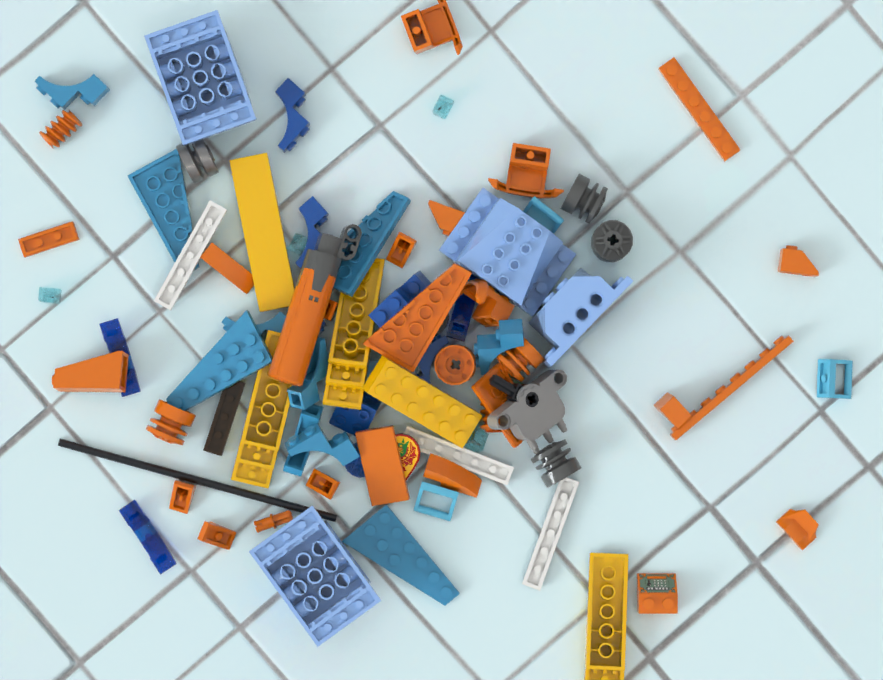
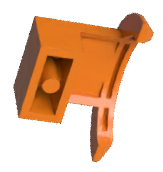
[401,0,463,55]
[488,143,564,199]
[456,278,515,327]

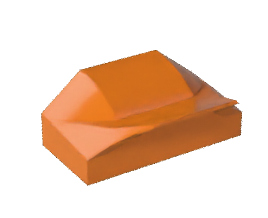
[776,509,819,550]

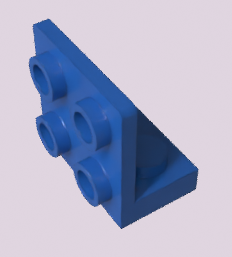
[329,391,382,436]

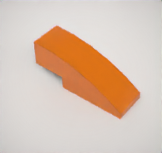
[200,243,254,294]
[423,453,482,498]

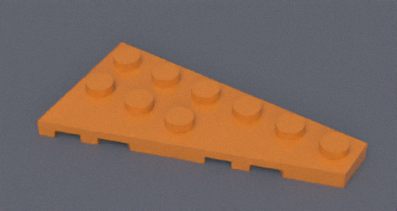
[363,263,472,372]

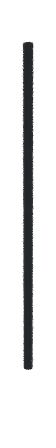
[58,439,337,522]

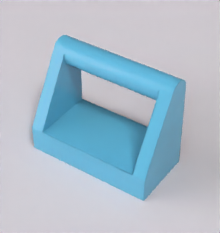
[523,196,564,234]
[817,359,853,399]
[413,481,459,521]

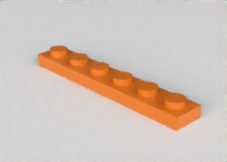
[658,57,740,162]

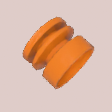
[496,338,545,382]
[434,345,476,385]
[146,399,196,445]

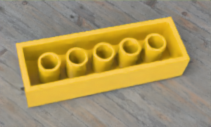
[362,355,482,449]

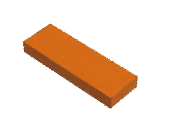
[18,221,79,258]

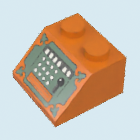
[637,573,678,614]

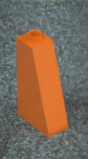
[52,351,129,393]

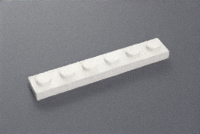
[154,200,227,310]
[404,426,514,485]
[522,477,579,591]

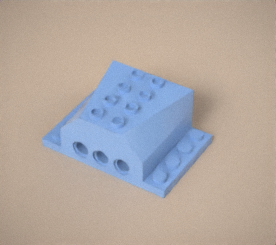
[144,10,257,146]
[439,188,576,317]
[528,268,633,368]
[249,505,381,647]

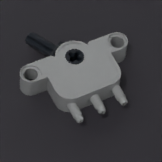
[487,370,567,454]

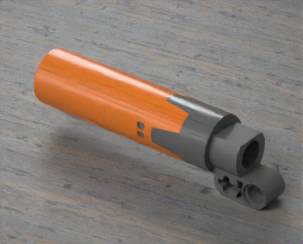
[268,224,362,387]

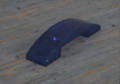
[446,274,477,342]
[99,318,141,397]
[119,500,177,575]

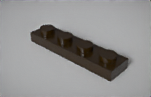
[203,381,246,456]

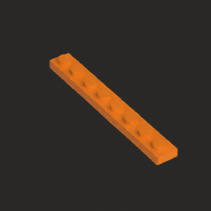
[669,336,794,440]

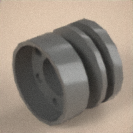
[560,174,608,224]
[591,220,633,262]
[531,439,581,488]

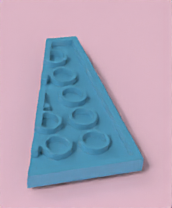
[128,149,200,270]
[333,191,411,297]
[166,310,273,411]
[342,504,460,606]

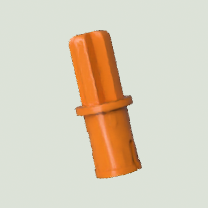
[254,510,293,533]

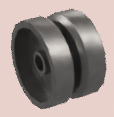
[176,139,219,184]

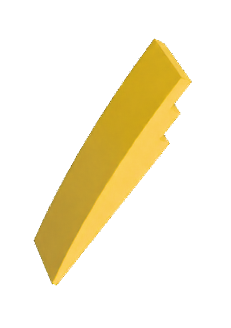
[229,153,295,312]
[323,258,385,410]
[231,330,292,488]
[584,553,628,680]

